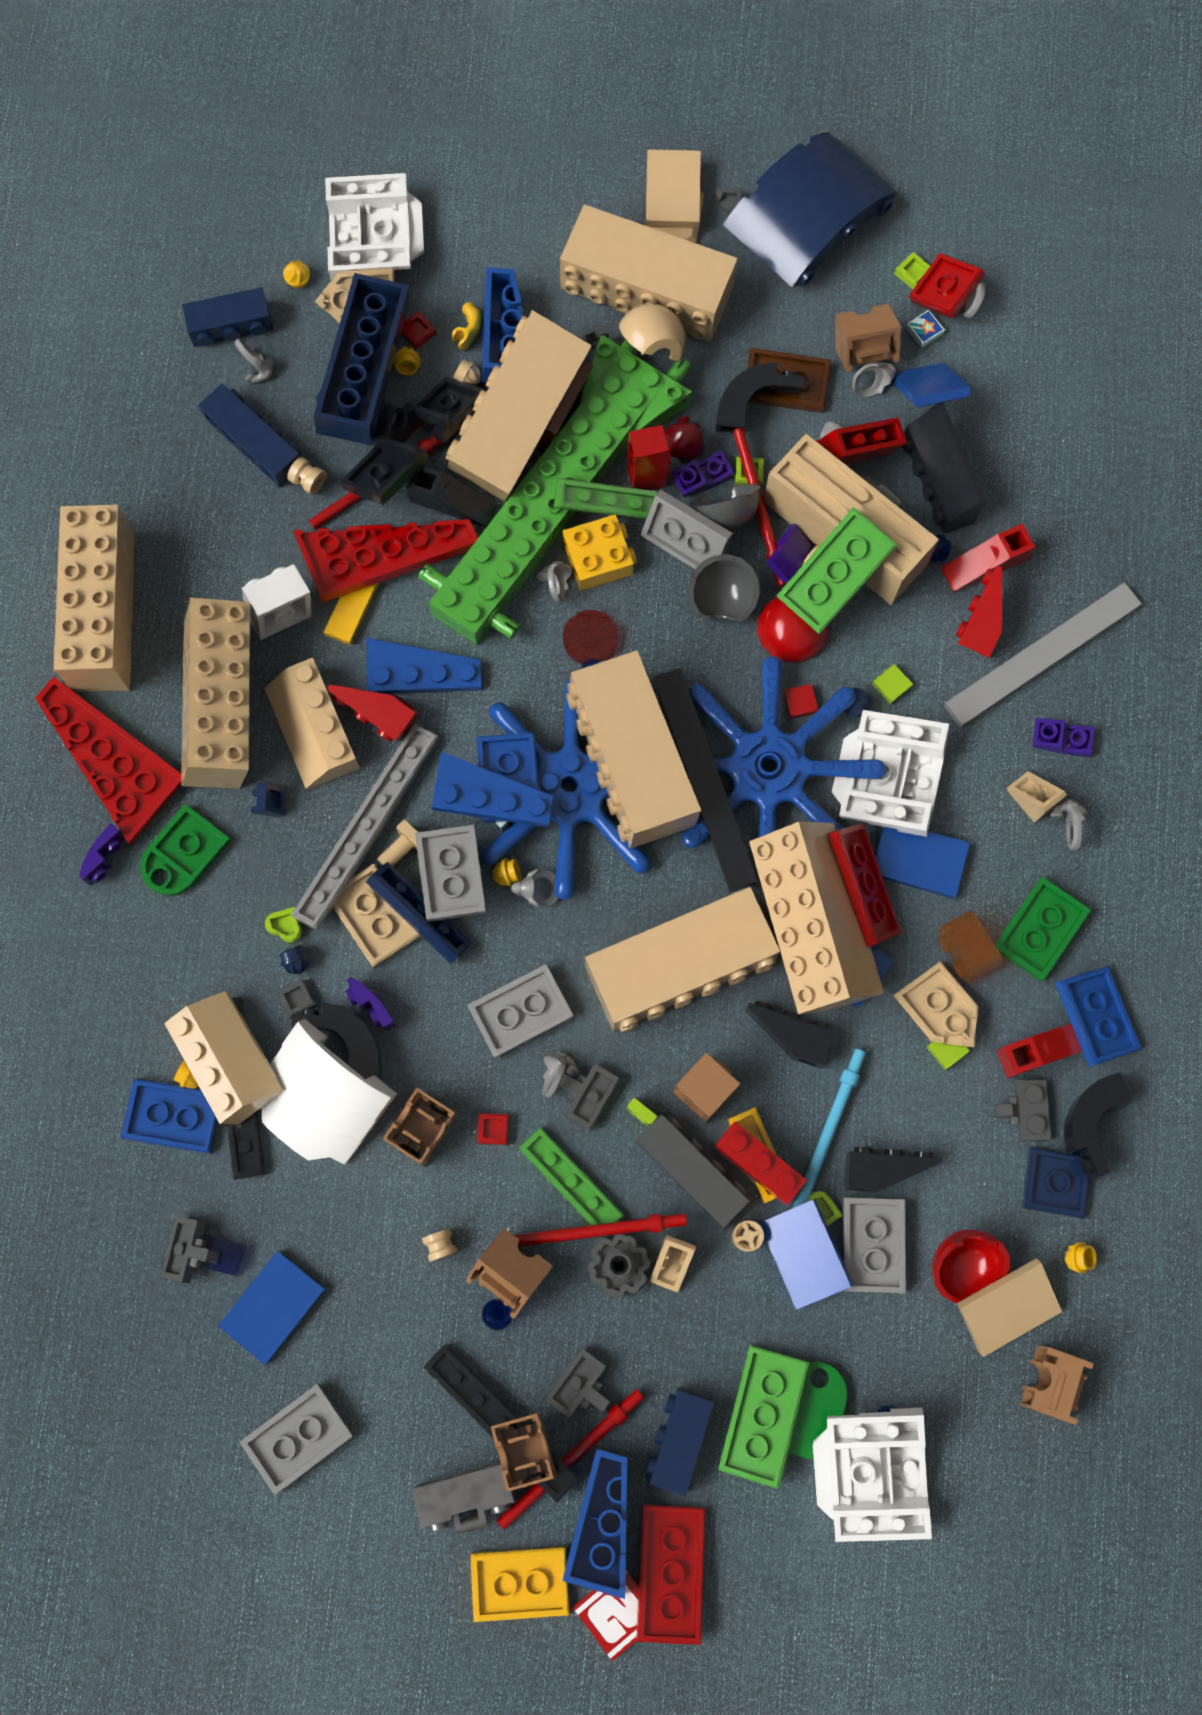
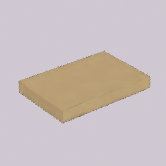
[646,149,701,227]
[333,864,422,968]
[957,1259,1062,1357]

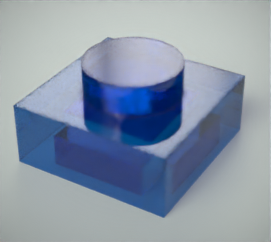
[205,1238,246,1276]

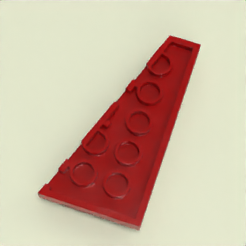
[293,519,478,603]
[35,676,181,846]

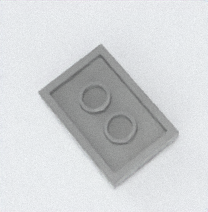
[640,490,733,569]
[415,825,486,922]
[467,964,574,1059]
[842,1197,906,1294]
[239,1383,354,1496]

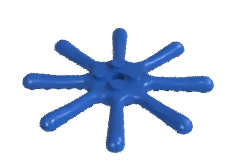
[680,656,886,877]
[480,679,651,900]

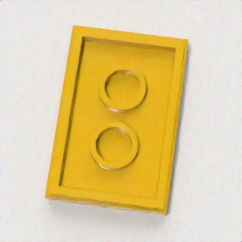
[471,1546,570,1622]

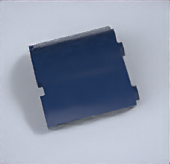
[723,132,897,287]

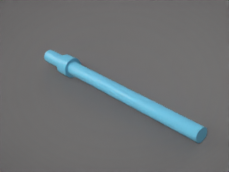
[792,1049,866,1208]

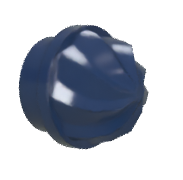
[845,688,872,717]
[279,944,309,974]

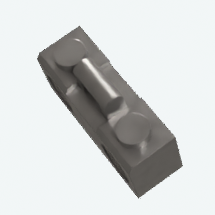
[412,1462,515,1535]

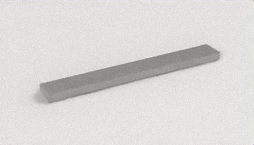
[944,582,1142,728]
[291,723,440,931]

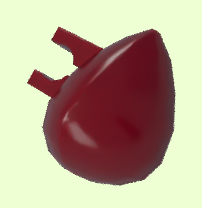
[664,416,704,460]

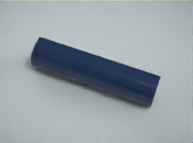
[366,862,472,964]

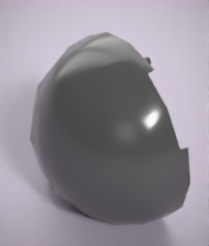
[689,483,760,531]
[688,554,760,621]

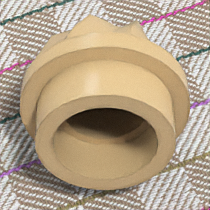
[453,359,481,386]

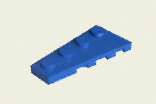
[366,638,482,694]
[432,751,553,827]

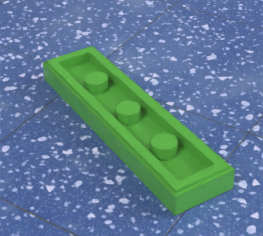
[554,478,658,520]
[519,1127,624,1237]

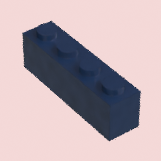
[198,384,301,488]

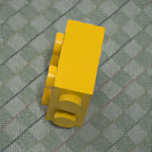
[562,514,637,591]

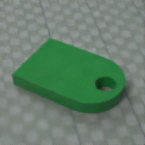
[140,804,231,896]
[789,1361,847,1460]

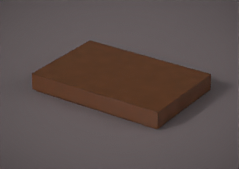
[747,348,831,413]
[537,361,593,453]

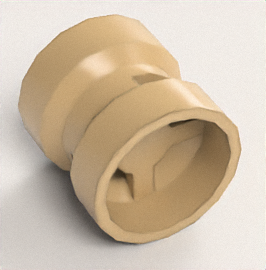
[287,457,327,495]

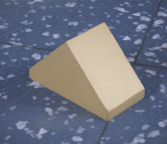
[1007,771,1067,823]
[649,1235,696,1292]

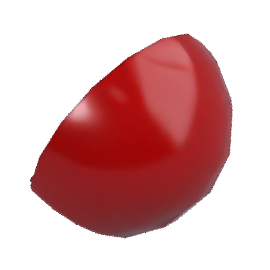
[756,596,829,662]
[931,1230,1010,1303]

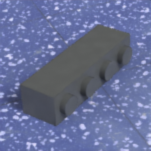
[635,1114,749,1229]

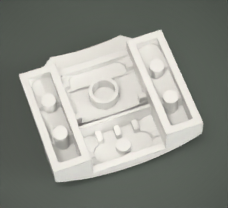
[325,173,424,280]
[832,710,949,837]
[261,1019,397,1165]
[813,1408,932,1542]

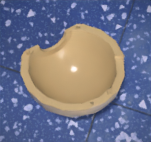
[619,304,686,361]

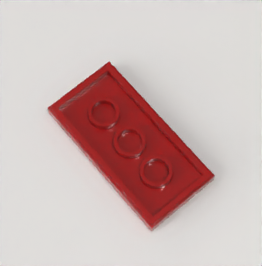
[828,823,901,947]
[636,1504,705,1645]

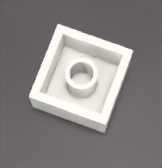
[242,564,311,640]

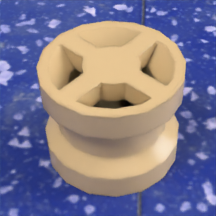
[732,1220,764,1252]
[422,1228,458,1262]

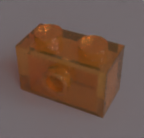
[938,910,1004,985]

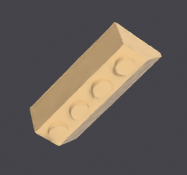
[264,657,360,790]
[164,991,284,1125]

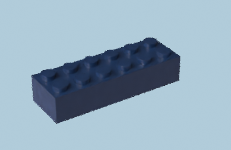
[314,273,409,445]

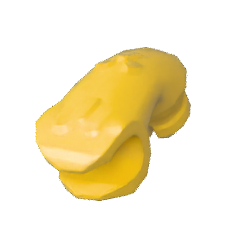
[452,302,482,351]

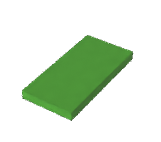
[777,507,898,634]
[718,1345,811,1489]

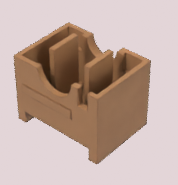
[835,303,901,372]
[673,1052,740,1123]
[383,1088,458,1167]
[465,1228,553,1319]
[1020,1345,1094,1425]
[491,1412,558,1492]

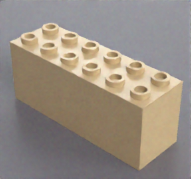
[560,204,738,342]
[445,310,592,502]
[764,434,939,605]
[54,505,135,692]
[181,598,250,789]
[566,650,701,849]
[749,822,884,1014]
[585,887,780,1033]

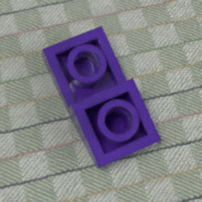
[671,450,735,497]
[766,524,812,583]
[1033,718,1095,758]
[79,823,125,886]
[345,977,396,1031]

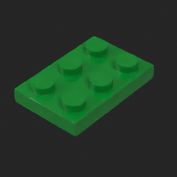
[992,876,1091,982]

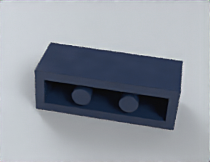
[182,287,274,347]
[645,1388,714,1497]

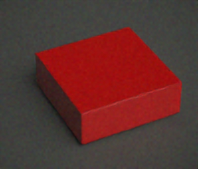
[401,311,437,350]
[783,684,818,719]
[477,1113,509,1146]

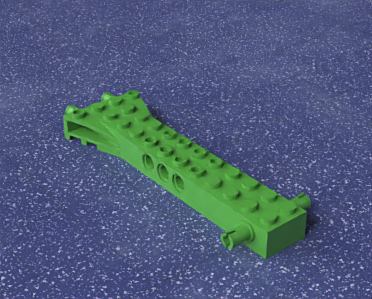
[418,334,692,645]

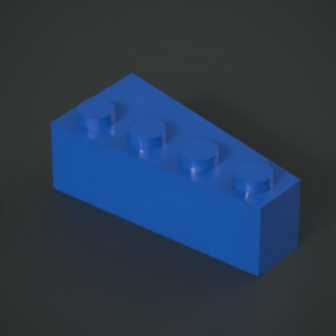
[481,267,525,383]
[562,1449,627,1599]

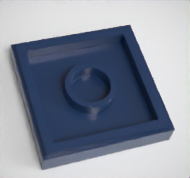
[1022,1147,1089,1219]

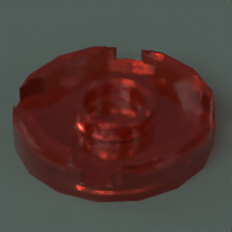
[563,610,619,666]

